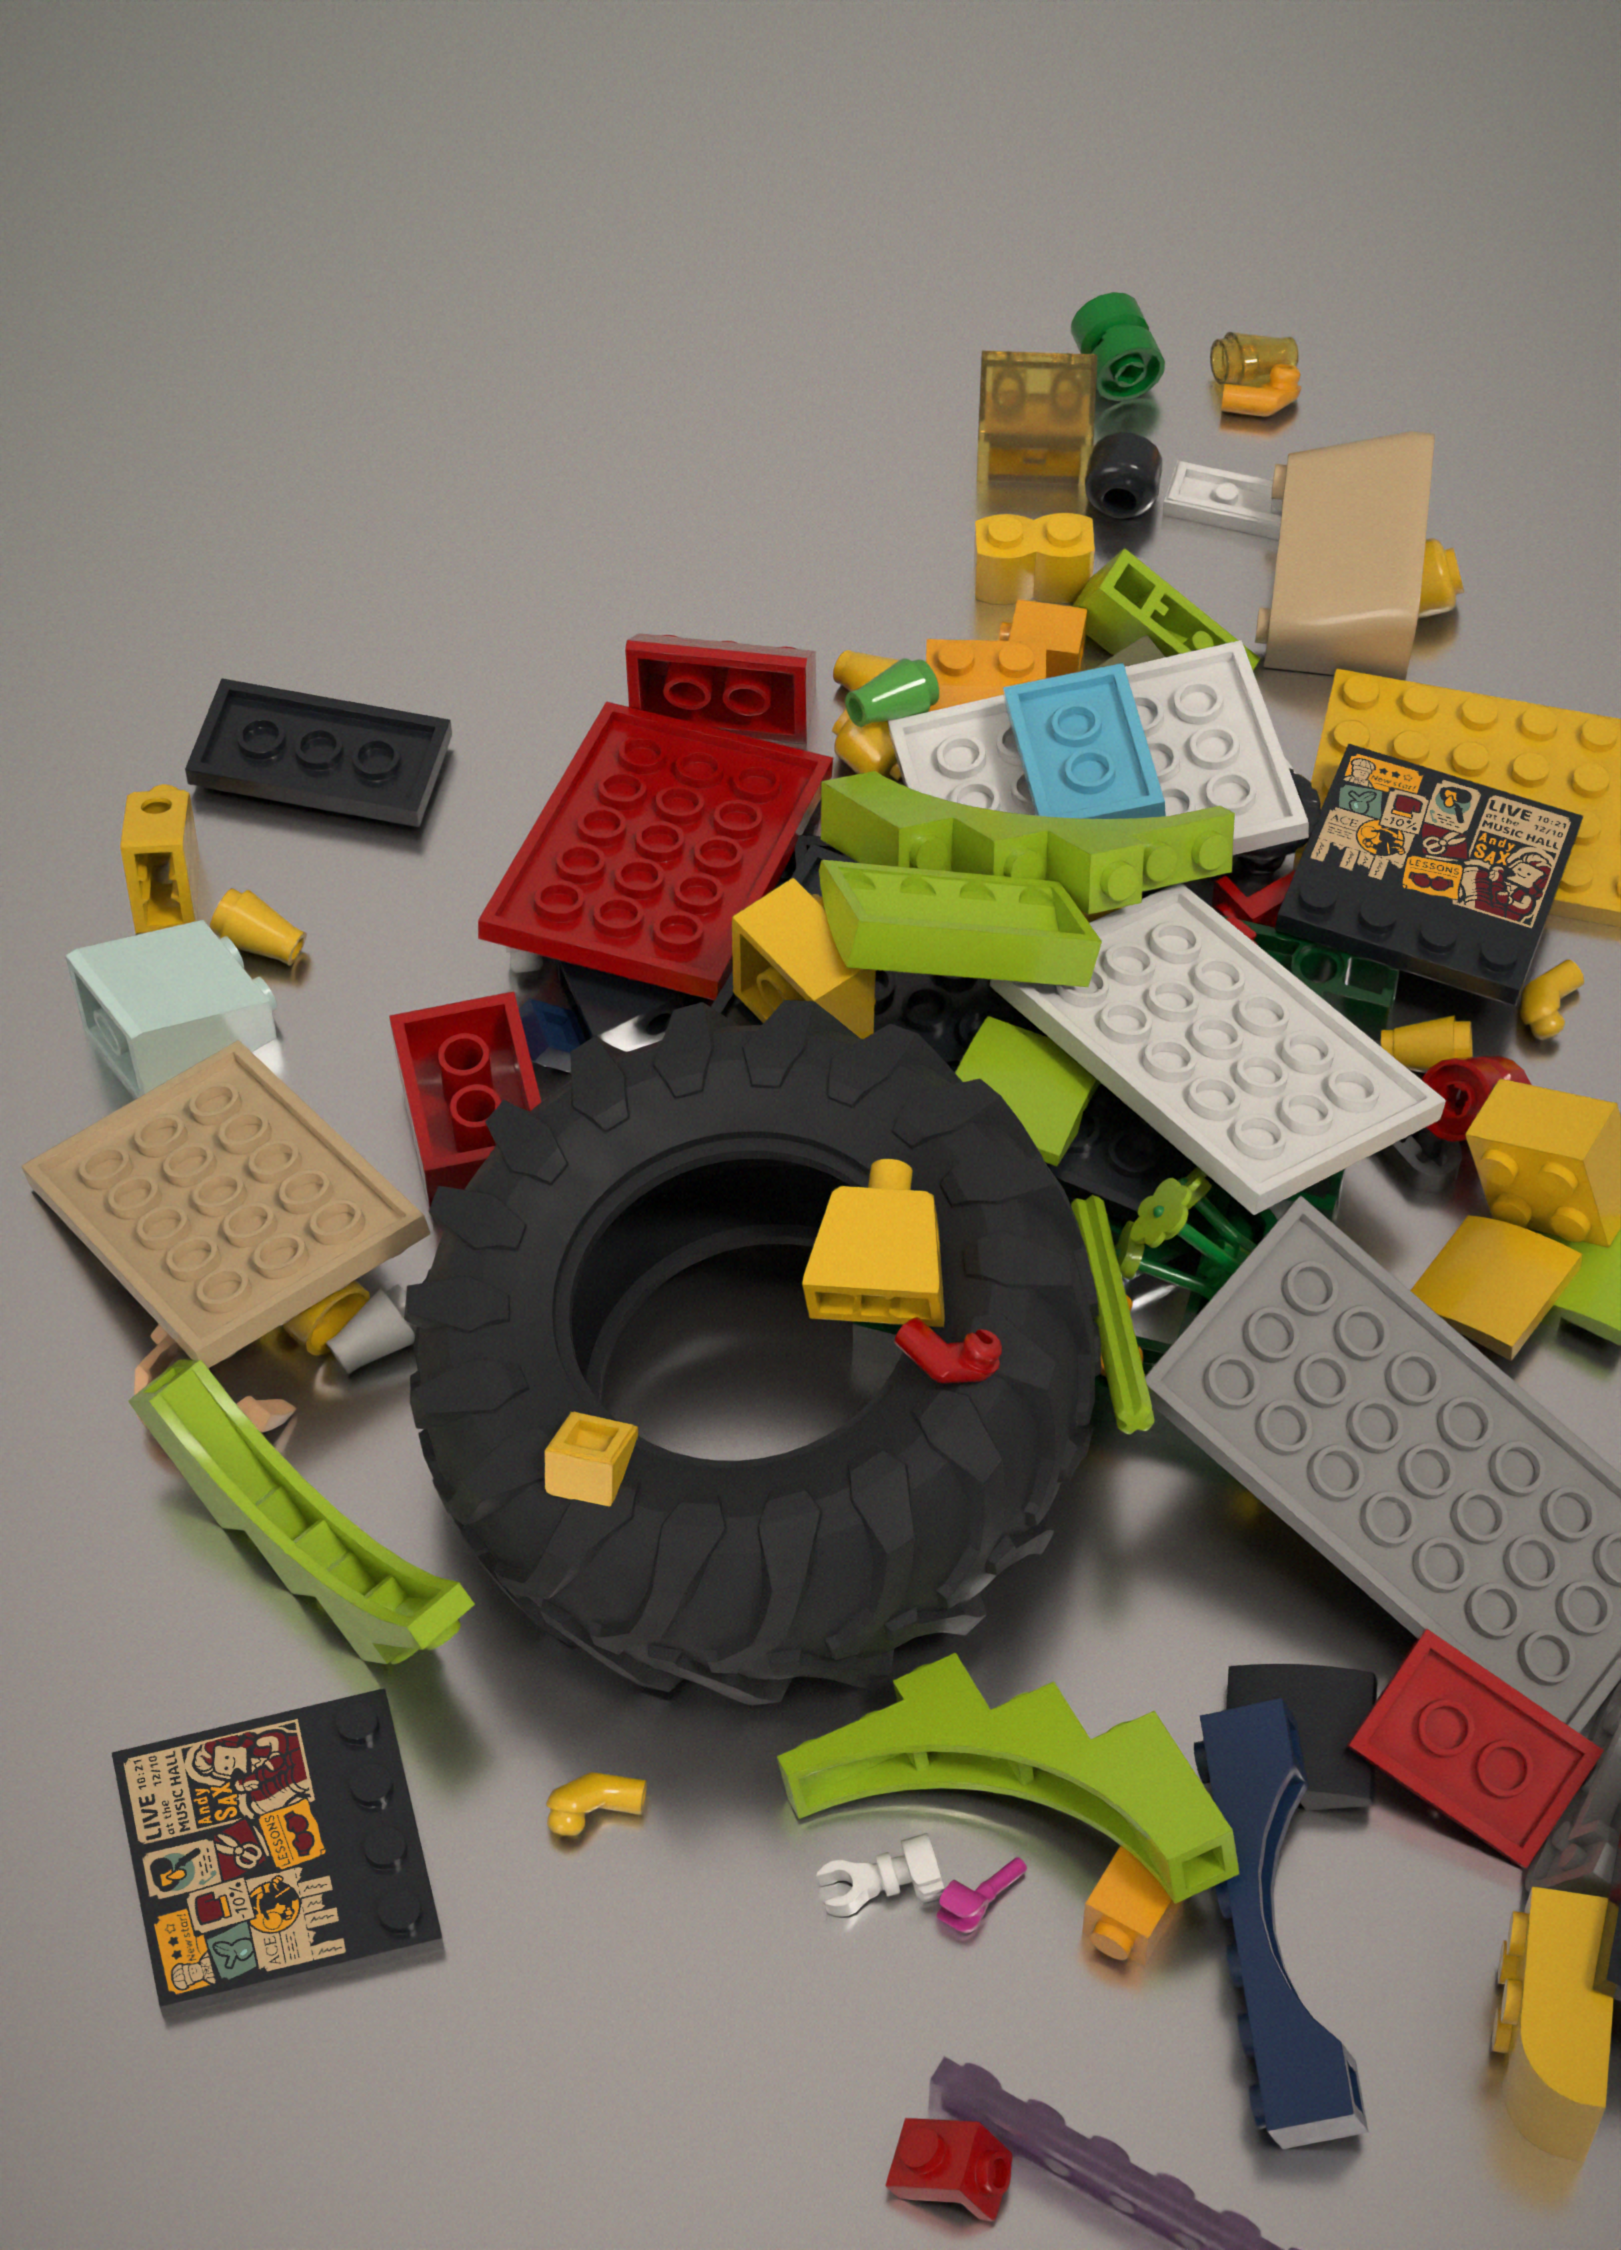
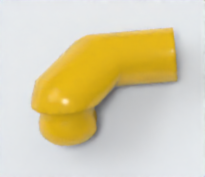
[1521,959,1584,1040]
[546,1772,647,1835]

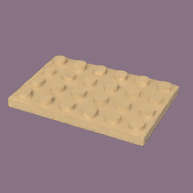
[21,1040,431,1369]

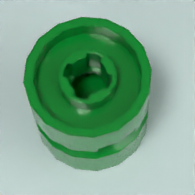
[1071,292,1165,401]

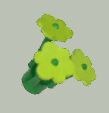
[1115,1166,1257,1301]

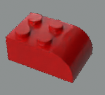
[389,991,541,1209]

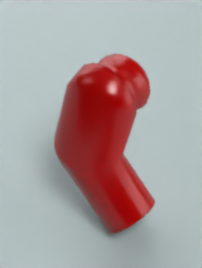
[894,1317,1002,1384]

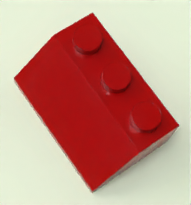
[625,633,816,744]

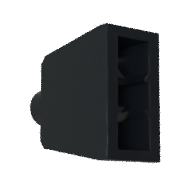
[555,959,687,1052]

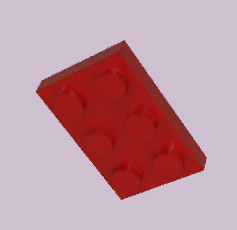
[1346,1629,1604,1868]

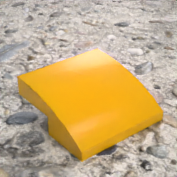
[1410,1215,1582,1361]

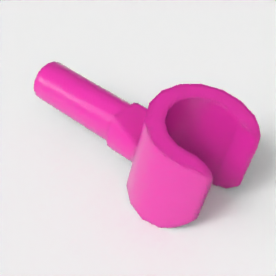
[936,1857,1027,1933]

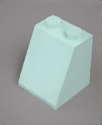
[65,920,277,1098]

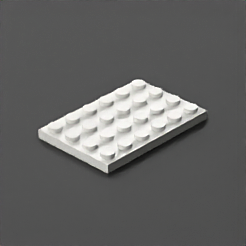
[888,640,1309,855]
[989,883,1446,1215]

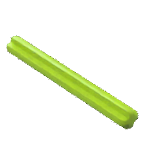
[1071,1195,1155,1435]

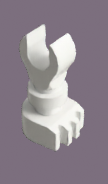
[816,1833,945,1917]

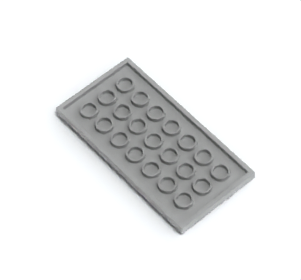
[1145,1196,1621,1733]

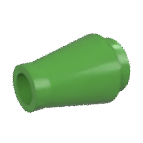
[845,658,939,727]

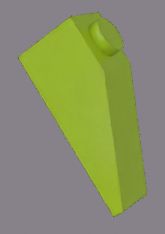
[1072,548,1261,670]

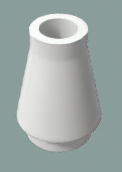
[326,1284,417,1375]

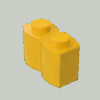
[973,513,1095,605]

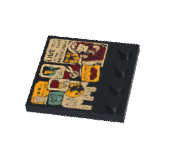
[1275,744,1583,1006]
[112,1688,445,2018]

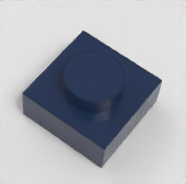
[519,998,587,1073]

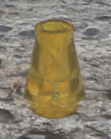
[1210,332,1299,386]

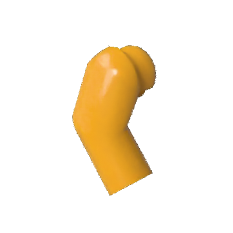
[1221,364,1302,417]

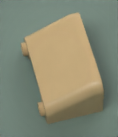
[1255,431,1435,681]

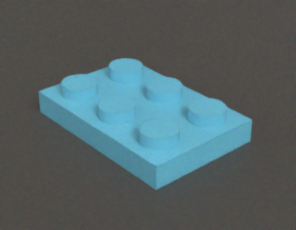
[1003,663,1166,819]

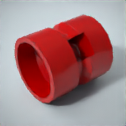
[1421,1056,1531,1142]

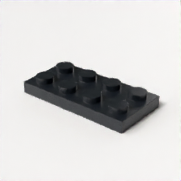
[185,678,452,827]

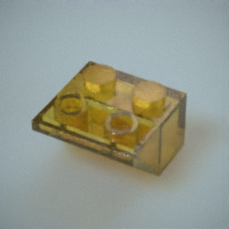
[977,350,1097,485]

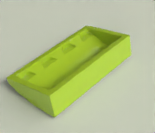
[819,860,1102,987]

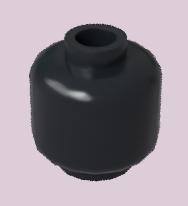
[1085,432,1162,518]

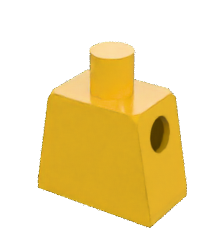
[120,784,199,933]
[802,1159,945,1327]

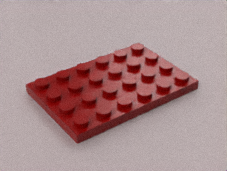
[478,701,833,1000]

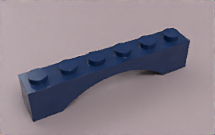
[1194,1698,1369,2149]

